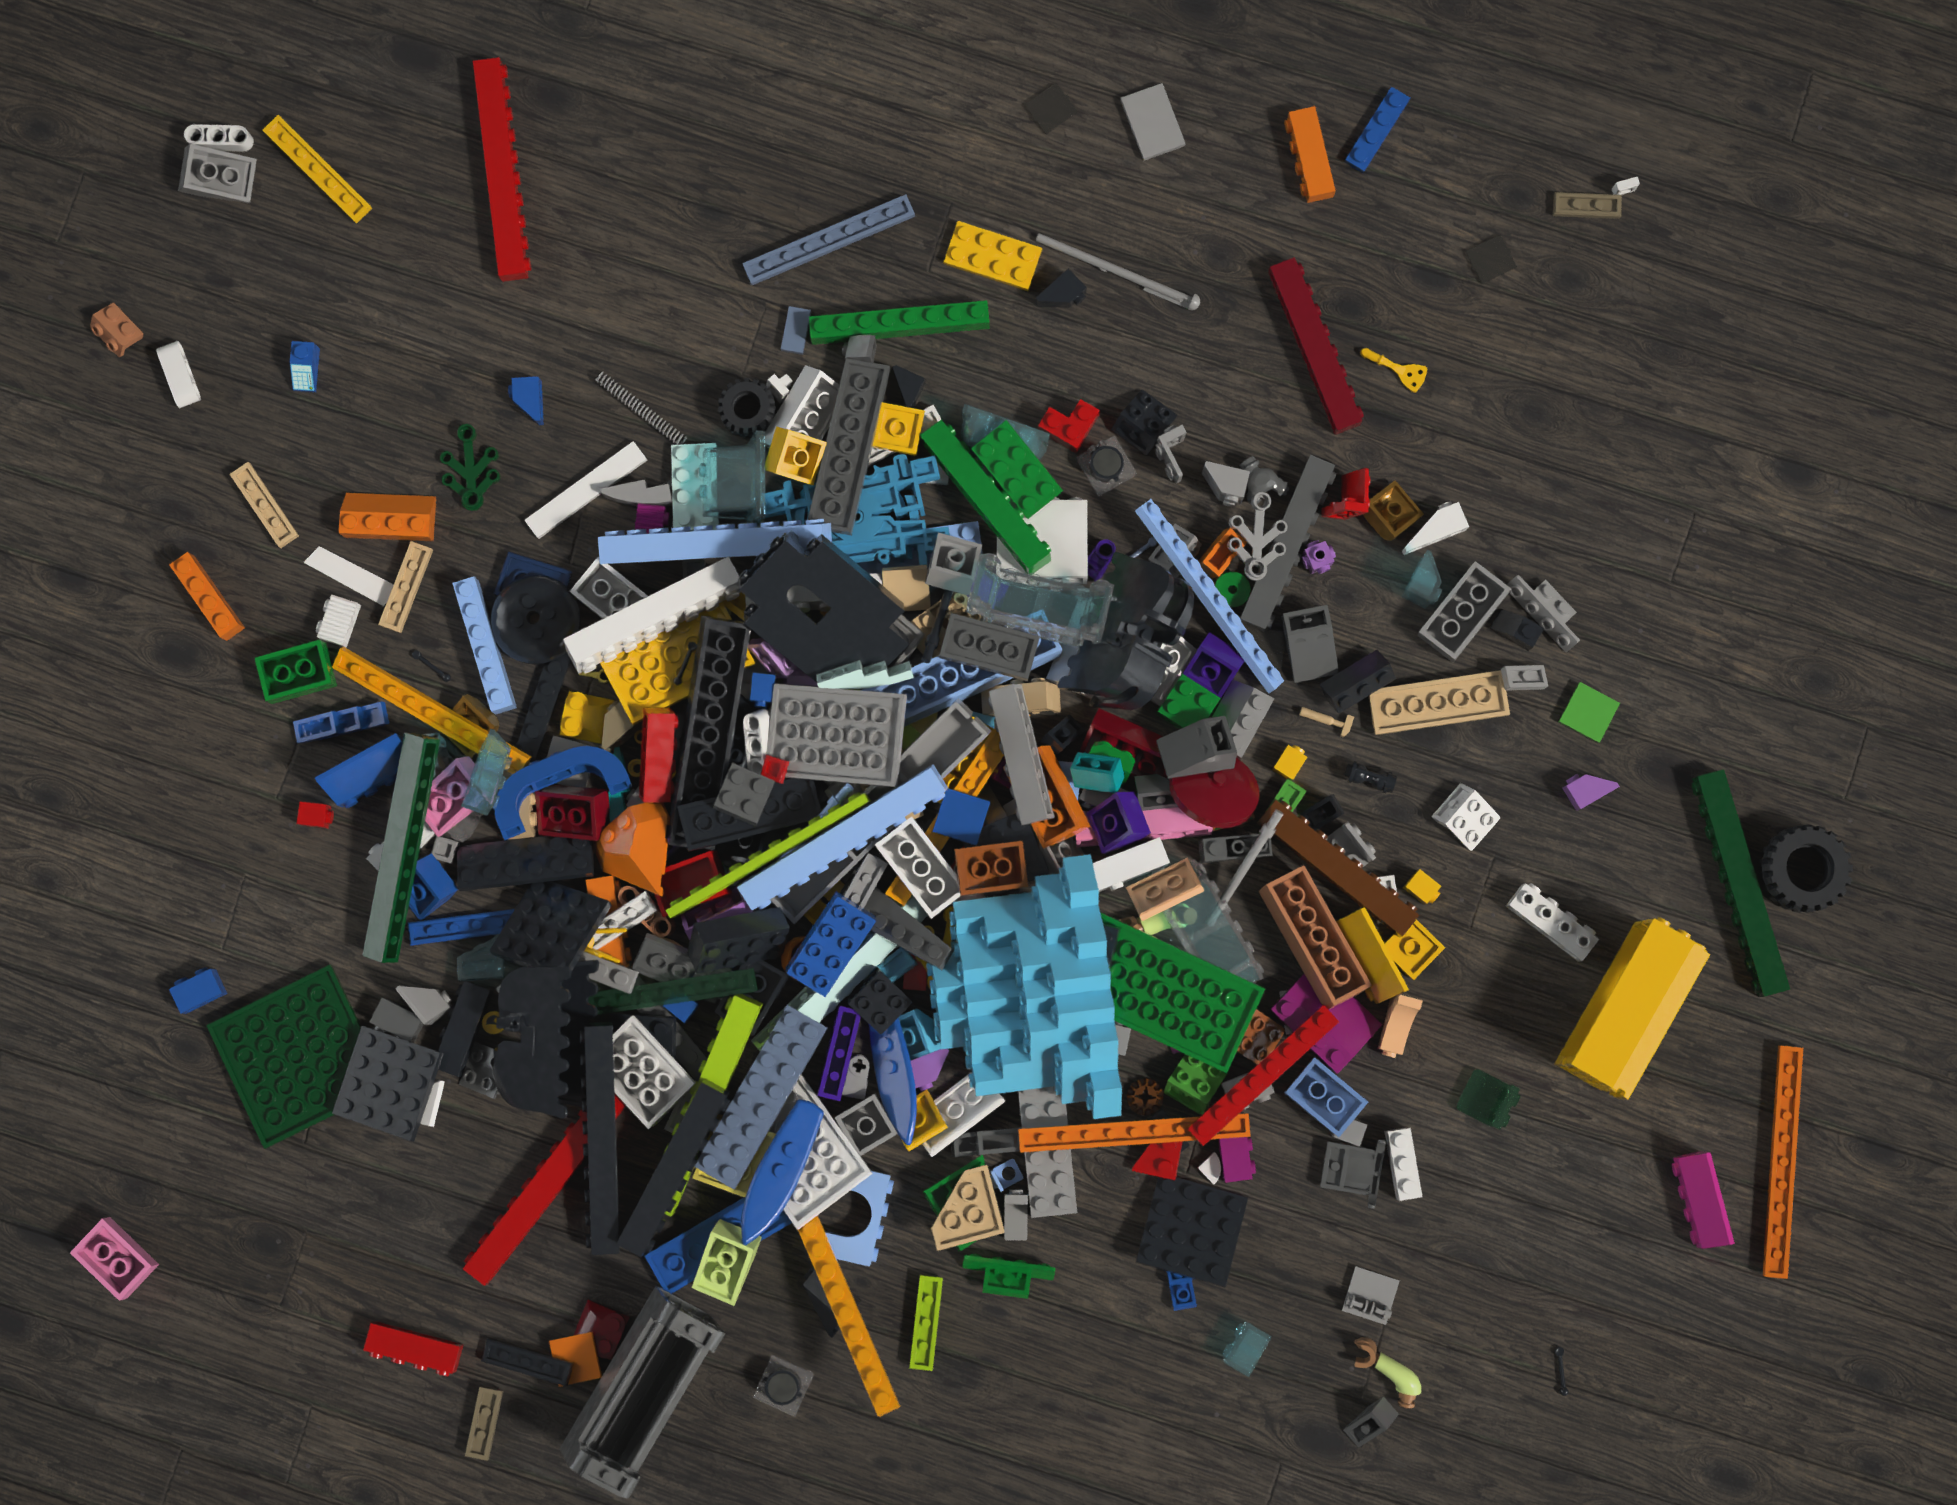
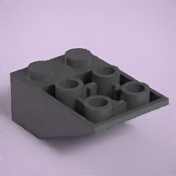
[1281,605,1339,683]
[1156,716,1237,778]

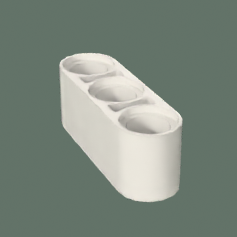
[184,124,254,152]
[156,341,201,408]
[743,709,771,774]

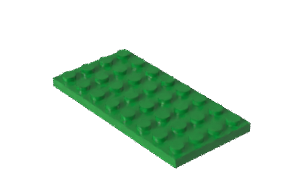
[1100,912,1266,1073]

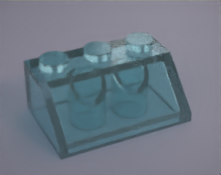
[461,729,512,816]

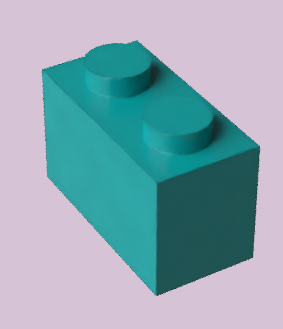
[1070,752,1124,793]

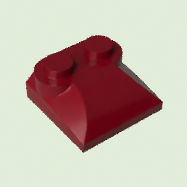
[573,1299,631,1360]

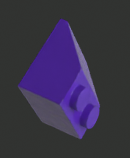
[1183,632,1244,698]
[1086,792,1151,854]

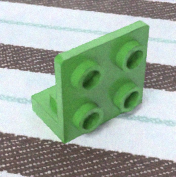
[1164,1054,1229,1115]

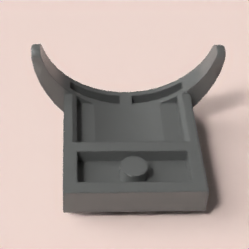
[1320,1140,1385,1209]

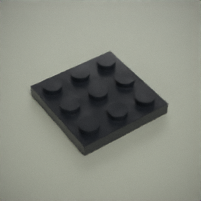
[963,813,1050,898]

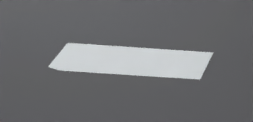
[304,546,393,606]

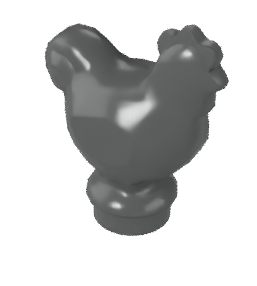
[1239,456,1289,504]

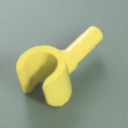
[579,669,609,683]

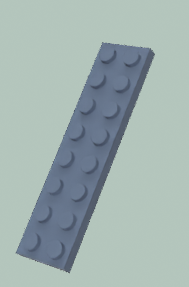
[695,1005,827,1190]

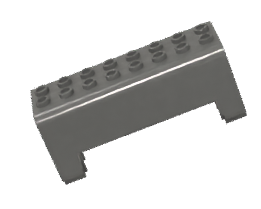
[560,1286,726,1499]

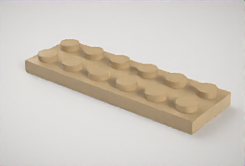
[1368,670,1510,735]

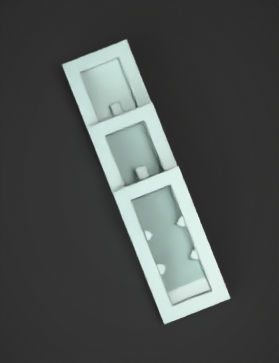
[817,660,914,689]

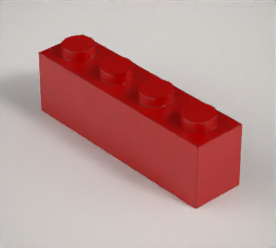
[639,708,678,803]
[363,1321,464,1376]

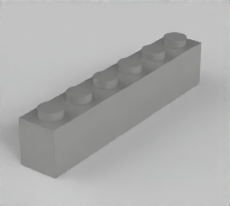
[988,684,1054,825]

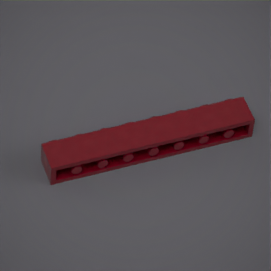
[1268,257,1364,435]

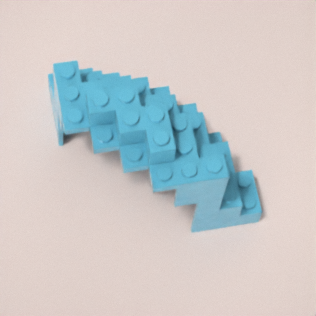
[926,854,1122,1119]

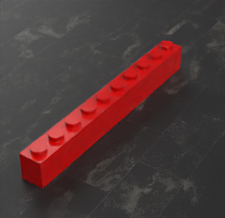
[473,57,531,282]
[463,1094,627,1286]

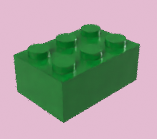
[255,640,337,704]

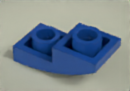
[1167,1272,1197,1311]

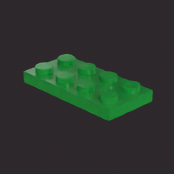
[971,420,1064,519]

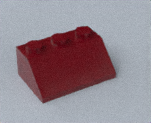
[535,784,610,841]

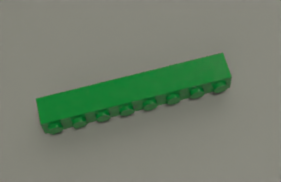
[809,300,990,345]
[920,419,1052,577]

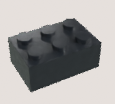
[715,960,790,1035]

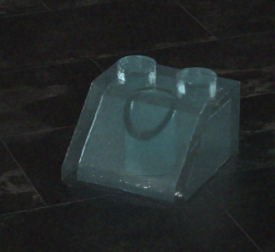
[1401,550,1442,609]

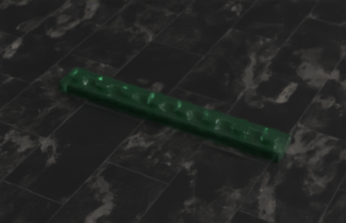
[588,968,757,1015]

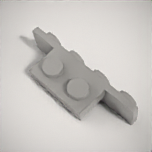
[1507,575,1580,652]

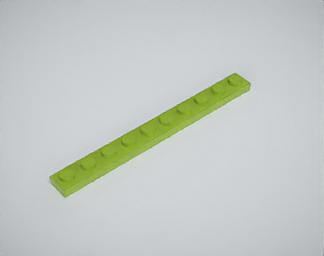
[666,792,872,918]

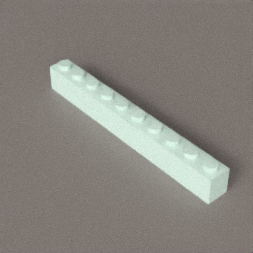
[751,895,928,1051]

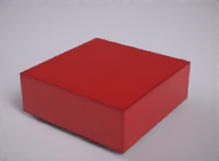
[760,755,789,784]

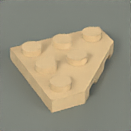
[931,1165,1005,1251]

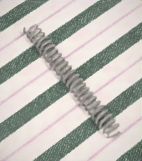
[595,371,687,445]

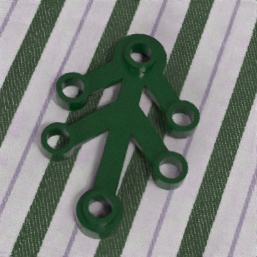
[440,424,501,511]

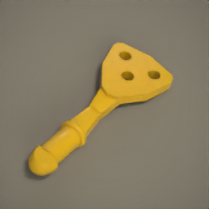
[1360,348,1427,393]

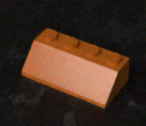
[339,493,436,541]
[1003,745,1091,849]

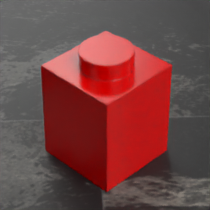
[297,801,334,829]

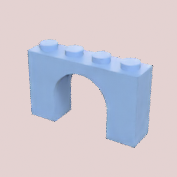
[825,1170,894,1267]

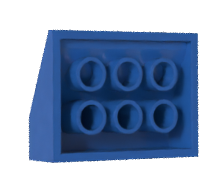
[315,733,404,808]

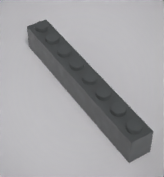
[1240,455,1337,632]

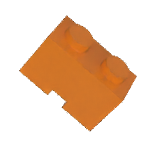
[1198,528,1247,578]

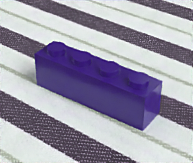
[816,1006,861,1101]

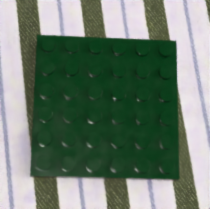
[206,964,361,1149]

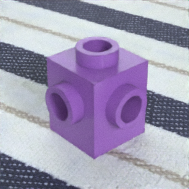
[1301,540,1336,574]

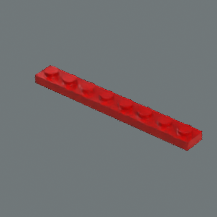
[1187,1005,1339,1146]

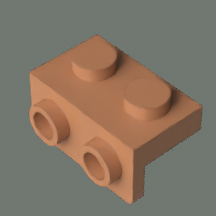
[90,302,143,358]

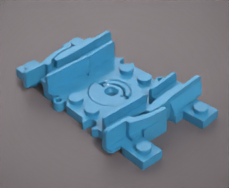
[759,454,950,565]

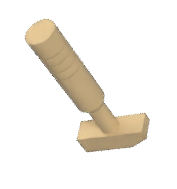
[1300,707,1354,737]

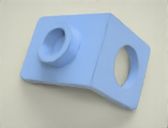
[990,1159,1023,1192]

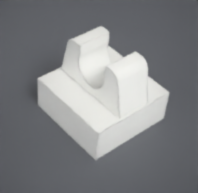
[766,374,793,404]

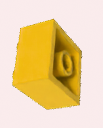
[763,426,827,485]

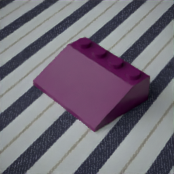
[1269,974,1382,1074]

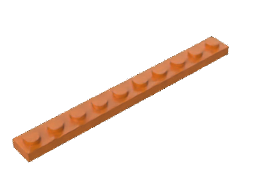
[1762,1046,1803,1279]
[1018,1113,1250,1152]

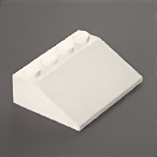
[613,1015,696,1129]

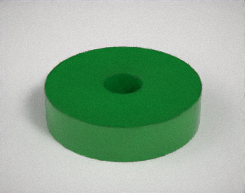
[1215,572,1251,609]

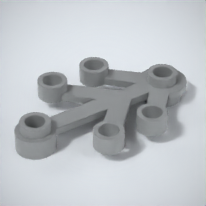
[1227,492,1288,581]

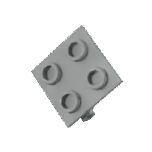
[1342,1266,1399,1325]

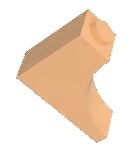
[1377,995,1422,1058]

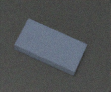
[781,306,811,355]

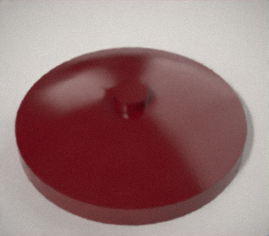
[1169,758,1259,828]

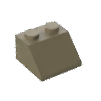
[602,701,643,753]

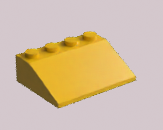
[1336,907,1409,1004]

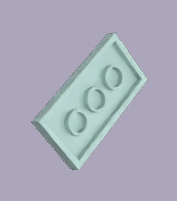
[671,443,719,531]

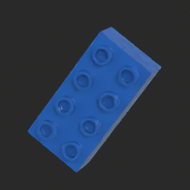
[785,891,876,997]

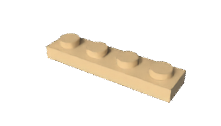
[230,462,299,548]
[378,541,433,633]

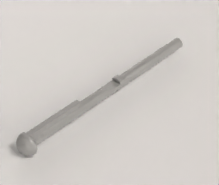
[1036,233,1200,310]

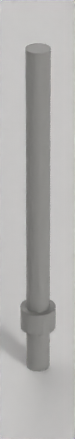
[1205,809,1283,927]

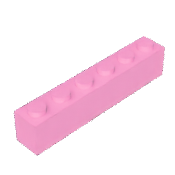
[1075,807,1213,848]

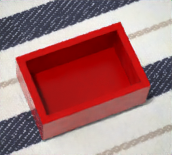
[654,851,732,917]

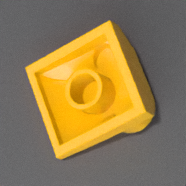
[560,691,614,744]

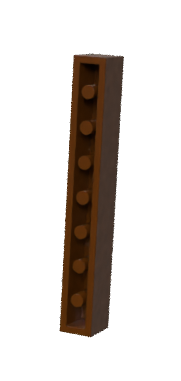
[1257,800,1420,938]

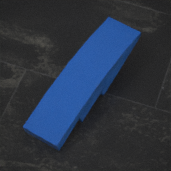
[293,702,389,744]

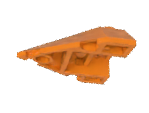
[595,802,670,897]

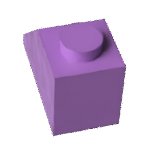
[1562,774,1620,811]
[911,1049,949,1092]

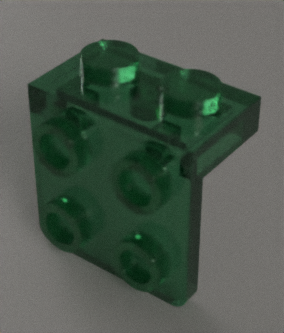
[1456,1069,1521,1130]

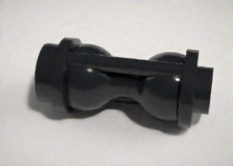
[1344,761,1397,794]

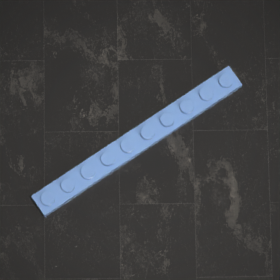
[1135,499,1284,694]

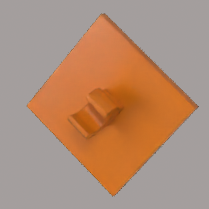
[549,1331,602,1386]

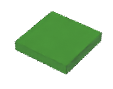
[1558,682,1620,743]

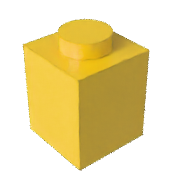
[1272,745,1307,781]
[1403,869,1441,905]

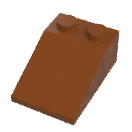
[954,841,1028,896]

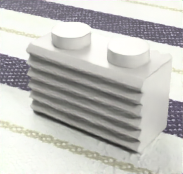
[316,595,361,648]

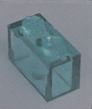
[1222,1321,1272,1377]

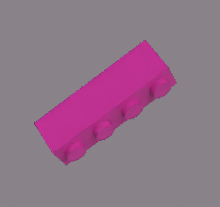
[1672,1151,1735,1249]

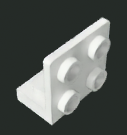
[1431,783,1500,851]

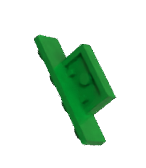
[963,1254,1055,1299]

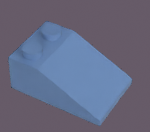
[1284,1057,1368,1138]

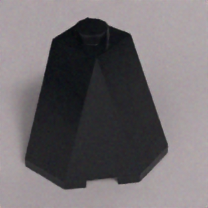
[803,1267,862,1338]

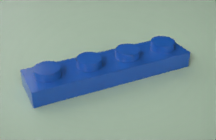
[1345,87,1410,173]

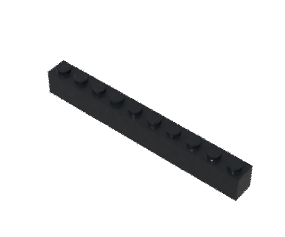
[579,1022,619,1255]

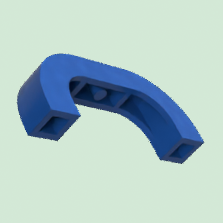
[495,746,632,840]

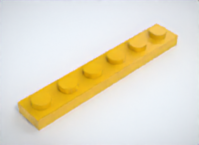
[263,115,372,224]

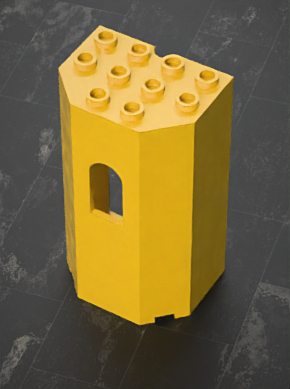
[1555,917,1710,1100]

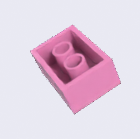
[70,1217,159,1301]

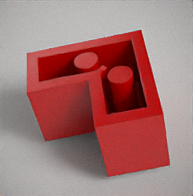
[1038,399,1100,453]

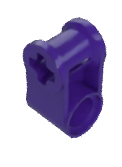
[1088,539,1116,584]

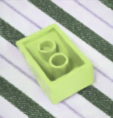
[692,1219,762,1306]

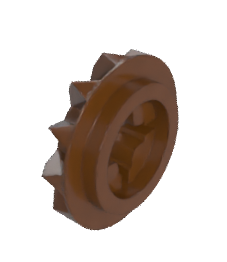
[1127,1079,1164,1115]

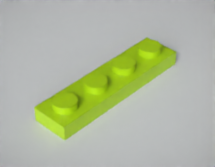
[910,1275,943,1371]

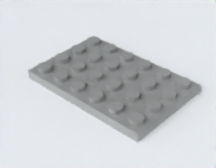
[767,684,907,787]

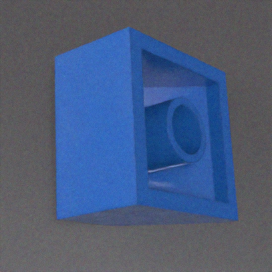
[409,853,458,921]

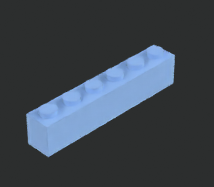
[453,576,517,715]

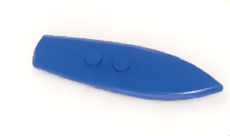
[868,1017,917,1145]
[741,1099,824,1246]

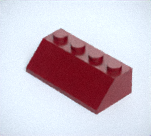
[1079,708,1167,781]

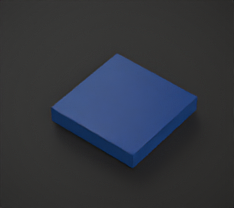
[933,788,990,846]

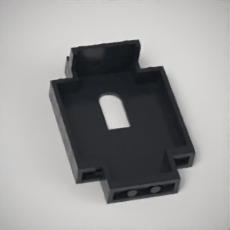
[738,530,909,690]

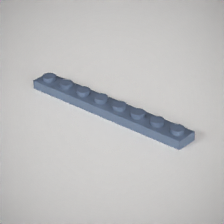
[742,195,915,285]

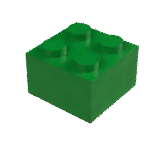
[1157,674,1220,729]

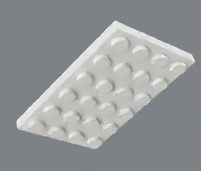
[769,1074,873,1230]

